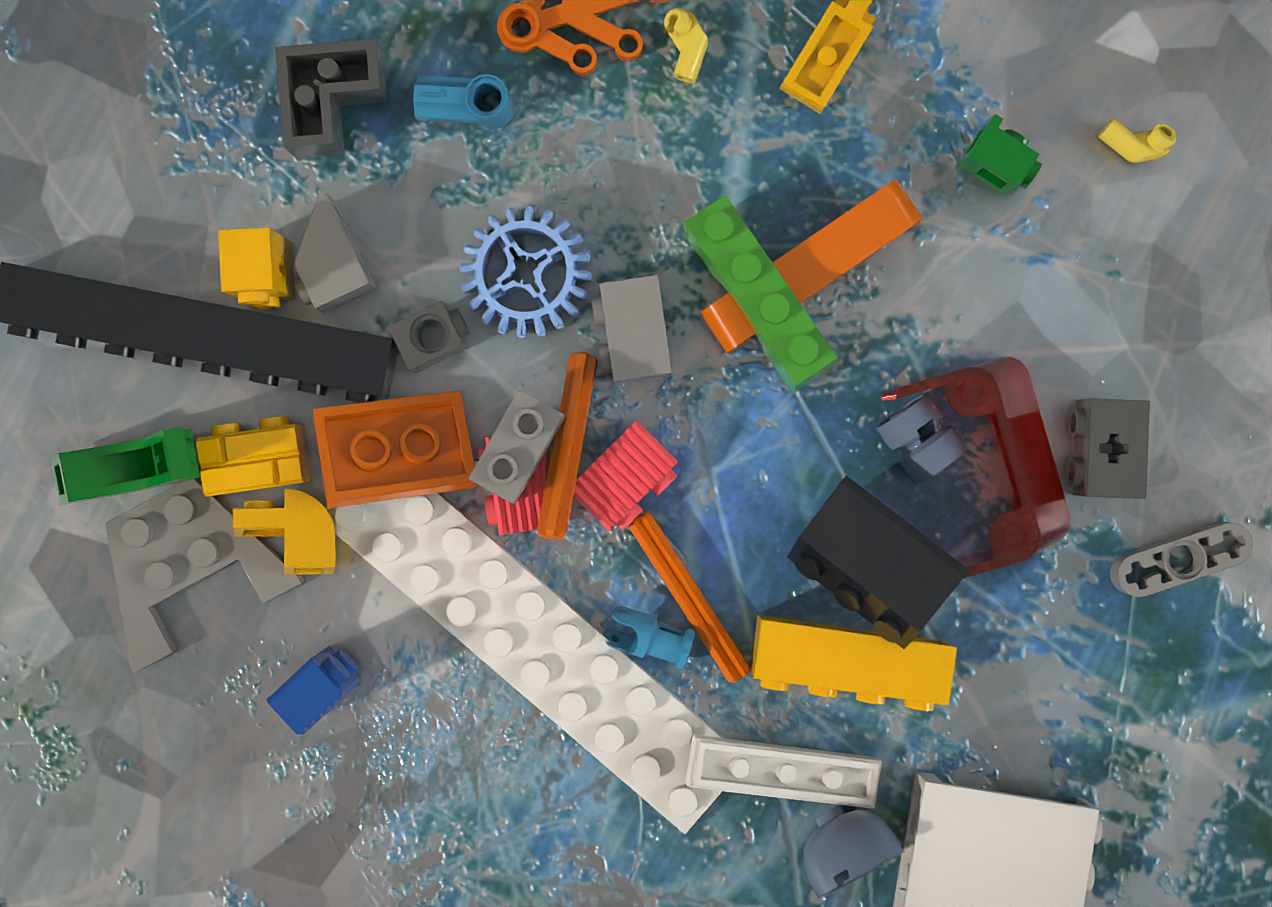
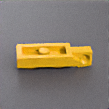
[779,0,876,114]

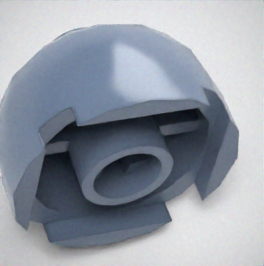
[803,805,905,899]

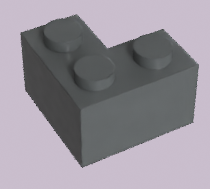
[275,39,389,159]

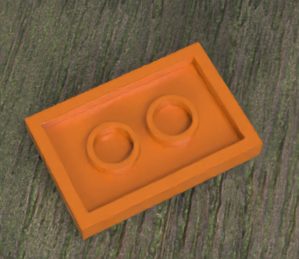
[313,390,477,509]

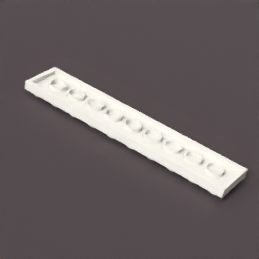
[326,493,724,834]

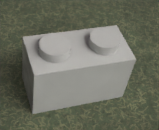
[591,275,672,384]

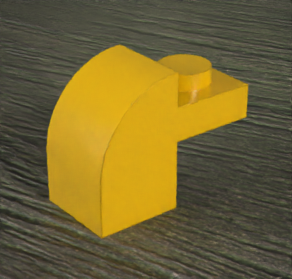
[233,489,336,575]

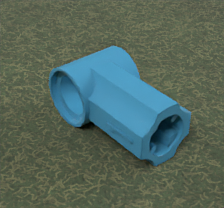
[413,74,515,129]

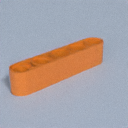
[700,179,923,353]

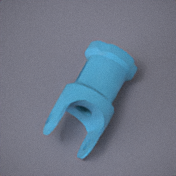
[604,606,695,671]

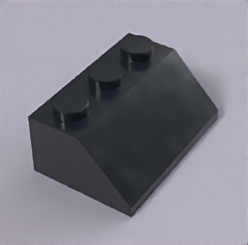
[787,475,969,649]

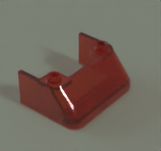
[880,357,1071,579]

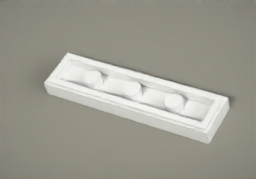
[685,735,882,809]

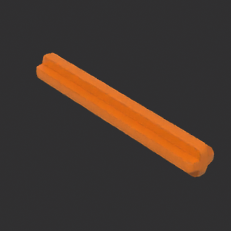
[537,352,598,540]
[629,512,750,683]

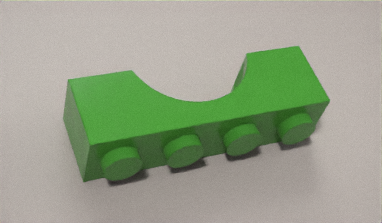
[684,195,838,394]

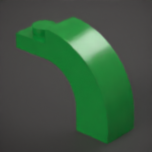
[51,427,201,506]

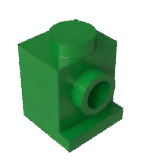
[958,114,1042,195]

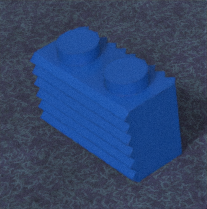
[266,646,359,735]

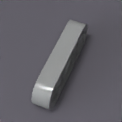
[1110,522,1253,597]

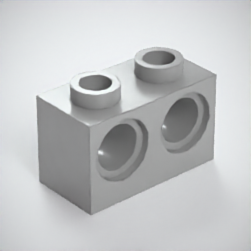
[468,389,565,504]

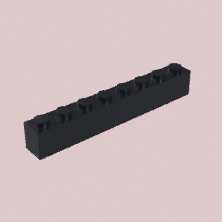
[0,262,398,403]

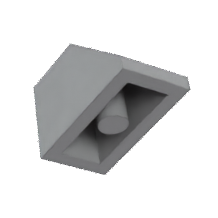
[293,193,377,313]

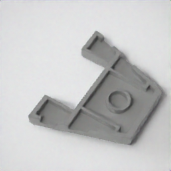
[105,478,305,673]

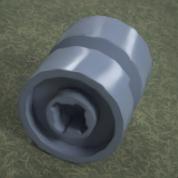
[875,392,967,484]

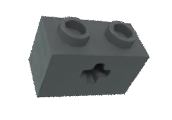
[1067,398,1150,499]

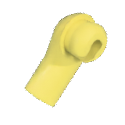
[664,8,708,84]
[1098,118,1177,163]

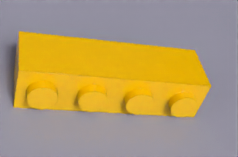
[750,614,957,711]

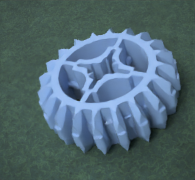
[459,206,592,339]

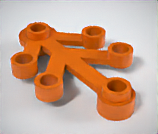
[497,0,670,77]

